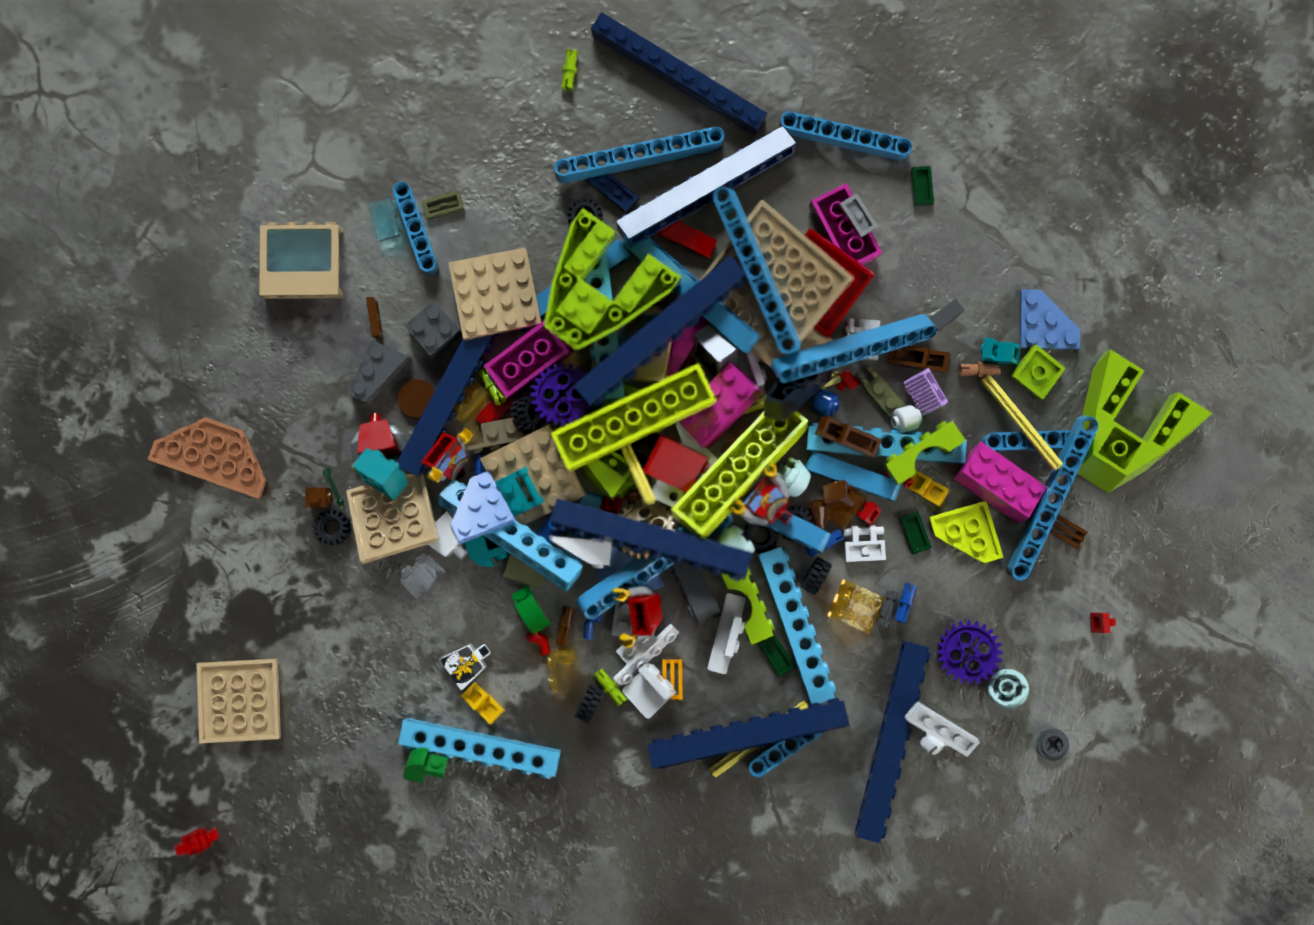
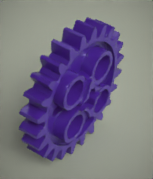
[531,362,592,427]
[937,620,1003,686]

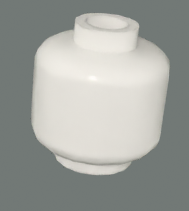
[891,405,922,433]

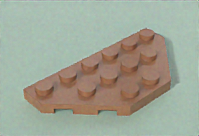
[147,417,267,499]

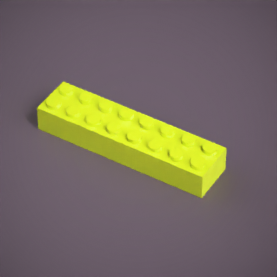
[551,364,716,472]
[671,411,808,539]

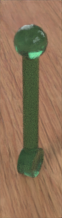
[323,468,344,506]

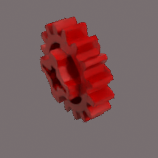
[173,827,220,856]

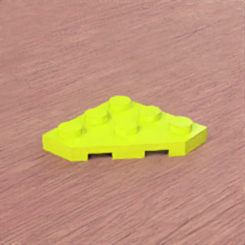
[928,501,1004,563]

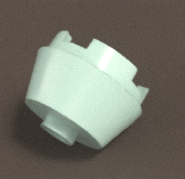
[776,457,811,497]
[716,525,755,553]
[987,669,1029,709]

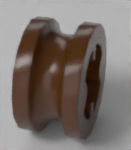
[624,488,642,505]

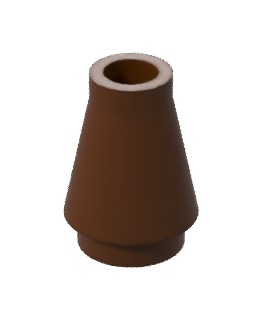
[808,499,827,529]

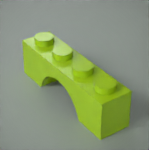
[882,421,966,485]
[721,569,775,645]

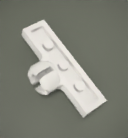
[905,701,980,757]

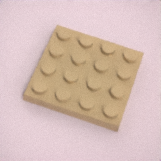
[449,247,541,340]
[480,424,586,525]
[346,472,439,564]
[196,658,281,743]

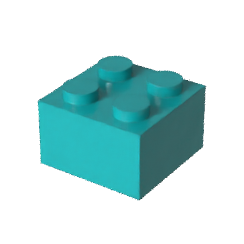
[352,448,409,501]

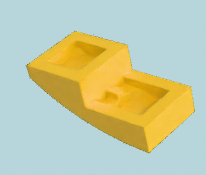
[904,470,950,507]
[461,681,505,725]

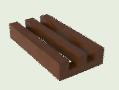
[366,297,383,339]
[1049,515,1088,549]

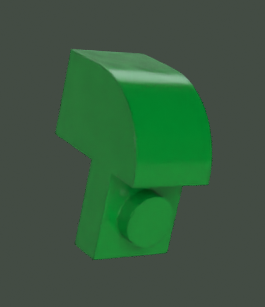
[511,585,551,634]
[403,748,448,783]

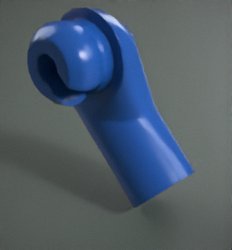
[583,614,602,640]

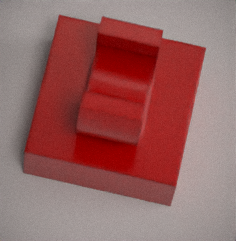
[836,368,860,391]
[855,501,882,525]
[1090,612,1116,633]

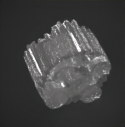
[400,553,446,599]

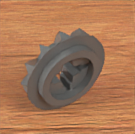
[1037,728,1069,761]

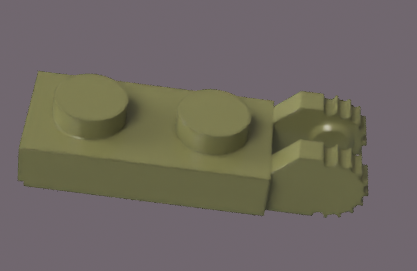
[855,364,905,417]

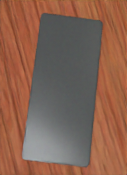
[930,299,965,330]

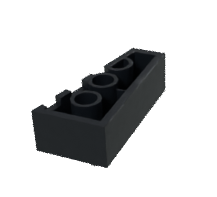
[764,369,832,422]

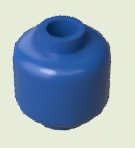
[810,388,840,417]

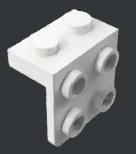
[622,663,676,718]

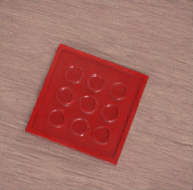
[805,228,875,339]

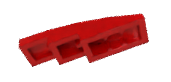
[656,221,717,258]

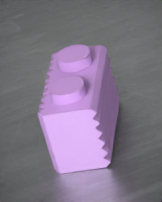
[904,368,948,416]

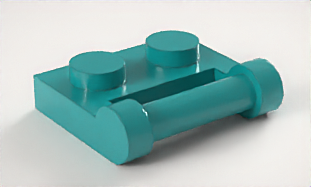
[495,466,545,517]

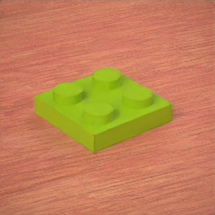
[1011,345,1066,400]

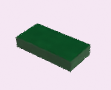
[910,166,934,207]
[899,511,932,555]
[758,633,796,677]

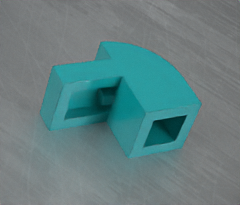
[981,338,1021,365]
[465,535,509,567]

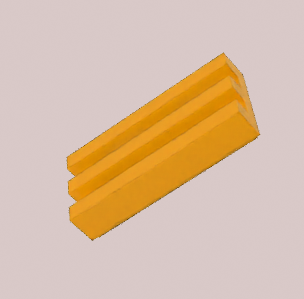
[662,659,683,700]

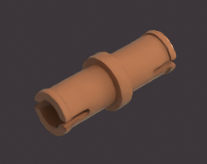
[958,362,1001,378]

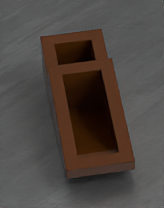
[886,346,951,374]
[815,416,882,458]

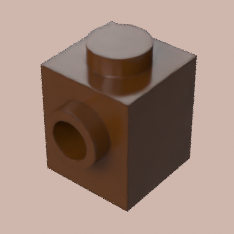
[822,480,855,512]
[305,487,333,508]

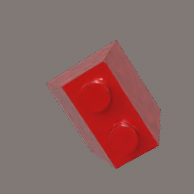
[643,436,710,493]

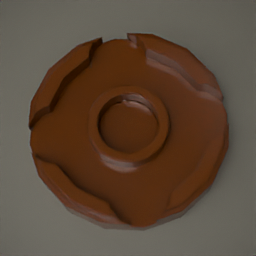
[397,379,435,418]

